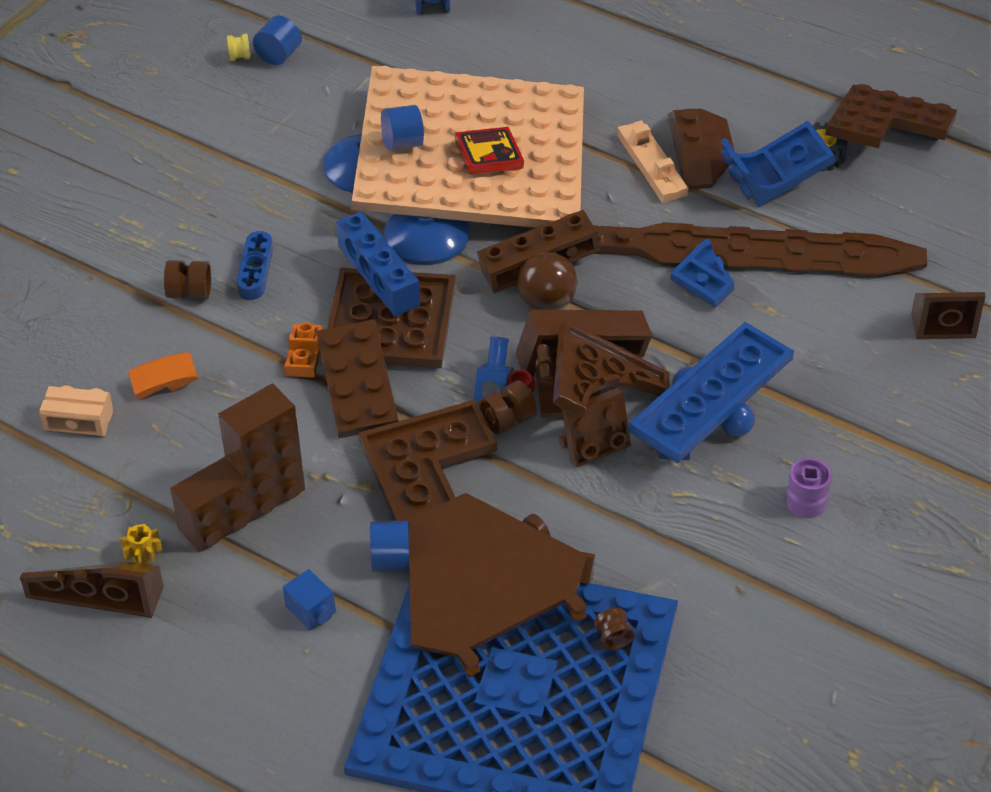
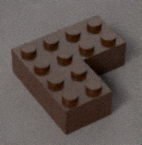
[170,383,305,552]

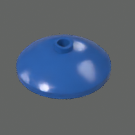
[323,134,362,193]
[384,214,469,265]

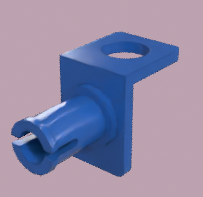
[473,336,514,403]

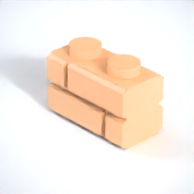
[40,385,113,436]

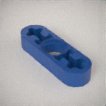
[237,231,273,300]

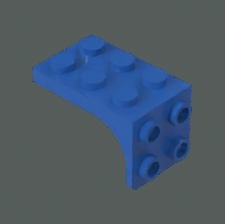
[720,121,837,207]

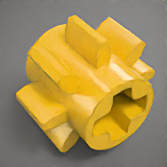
[120,523,162,564]

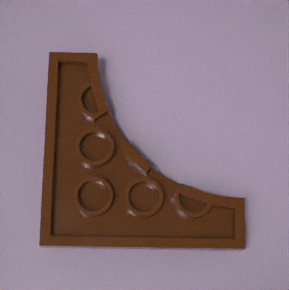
[553,320,670,417]

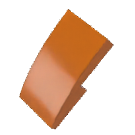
[284,323,323,378]
[128,352,199,400]

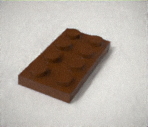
[316,319,399,439]

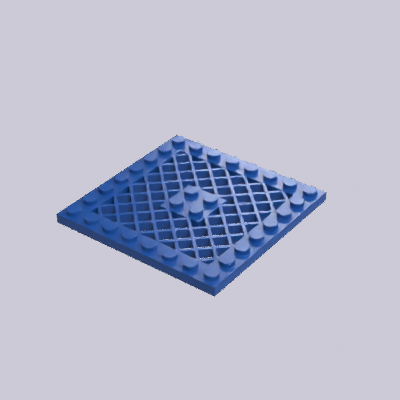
[344,582,678,792]

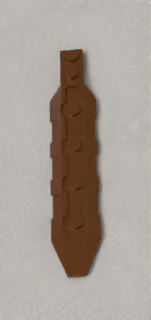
[593,222,927,276]

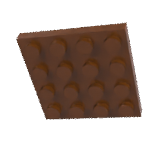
[327,268,456,368]

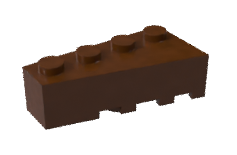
[516,309,652,376]

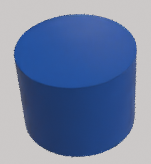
[253,15,302,65]
[381,105,424,151]
[370,521,409,571]

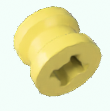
[227,33,251,62]

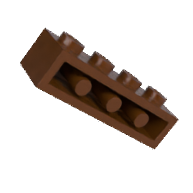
[477,210,600,293]

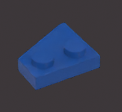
[670,238,734,308]

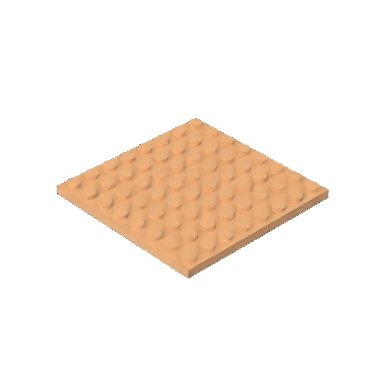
[351,66,584,228]

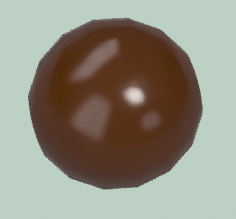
[517,252,578,310]

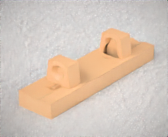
[617,120,688,203]

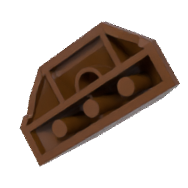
[668,108,734,189]

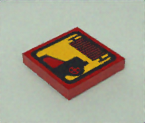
[455,127,524,175]

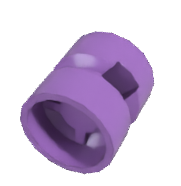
[786,457,832,518]

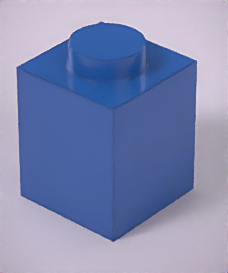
[283,569,336,630]

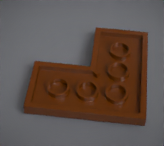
[825,84,957,148]
[359,399,497,523]

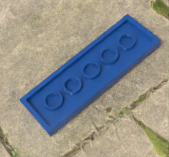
[629,322,794,463]

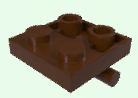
[559,388,631,467]

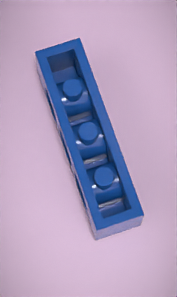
[336,211,420,317]

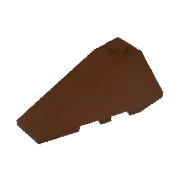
[20,562,164,618]

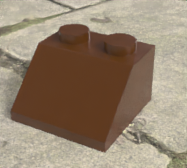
[911,292,986,339]

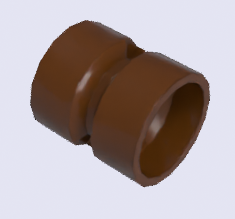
[164,260,211,299]
[479,380,537,435]

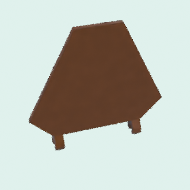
[408,493,587,677]

